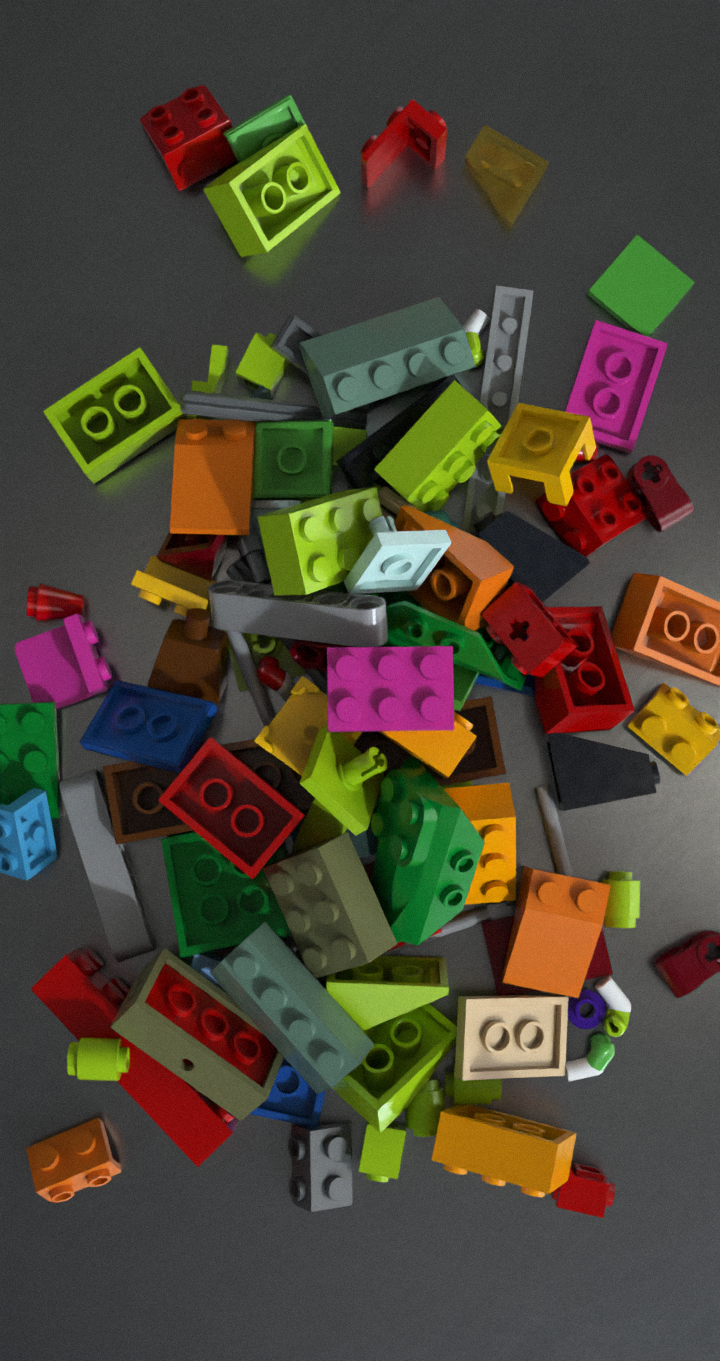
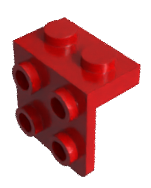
[140,85,237,192]
[360,99,448,188]
[535,455,648,557]

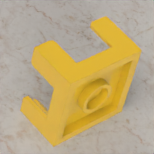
[487,403,596,506]
[254,676,363,776]

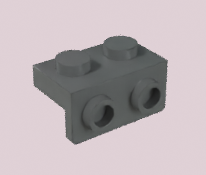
[288,1123,353,1212]

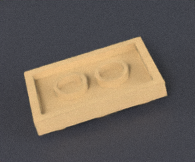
[455,994,569,1081]

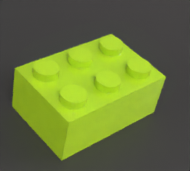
[43,347,187,484]
[374,380,504,512]
[257,487,382,595]

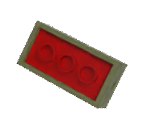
[110,948,284,1121]

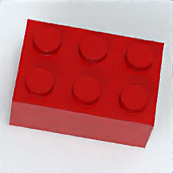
[158,737,306,879]

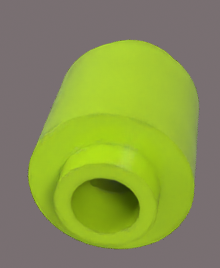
[601,871,640,928]
[67,1038,130,1081]
[445,1064,502,1105]
[405,1076,444,1137]

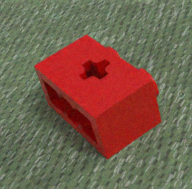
[481,582,578,677]

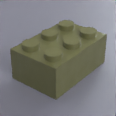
[263,832,397,978]

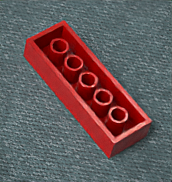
[31,947,239,1167]

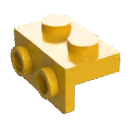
[131,555,216,618]
[627,683,720,776]

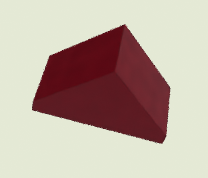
[156,531,228,582]

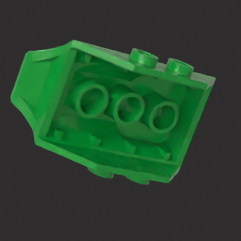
[369,583,528,691]
[370,756,485,946]

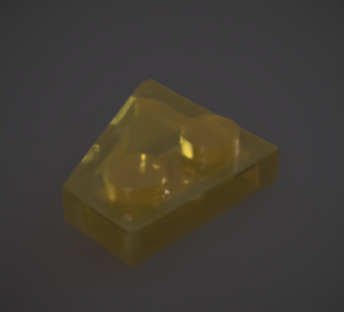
[465,125,550,228]

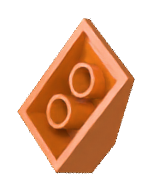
[170,418,255,535]
[394,505,514,631]
[611,572,720,686]
[501,866,611,998]

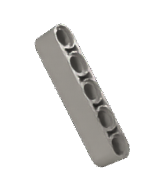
[208,580,388,647]
[59,769,156,963]

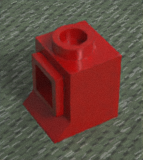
[552,1163,615,1218]

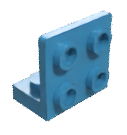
[0,788,58,881]

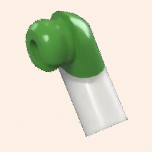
[565,1033,615,1082]

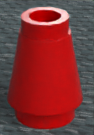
[27,583,84,621]

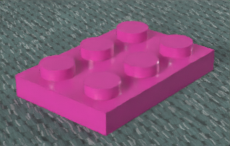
[565,320,668,454]
[327,646,454,732]

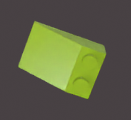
[203,124,341,257]
[326,955,449,1030]
[332,1003,457,1133]

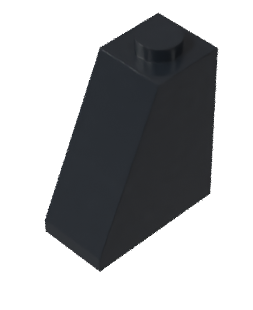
[471,511,590,602]
[544,733,660,811]

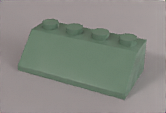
[298,297,476,418]
[210,922,374,1094]

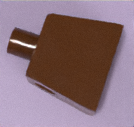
[148,608,228,704]

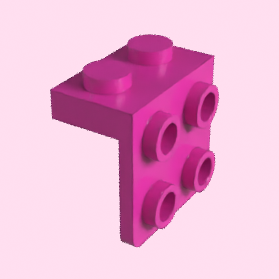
[14,614,112,710]

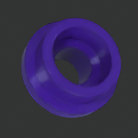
[568,989,606,1029]

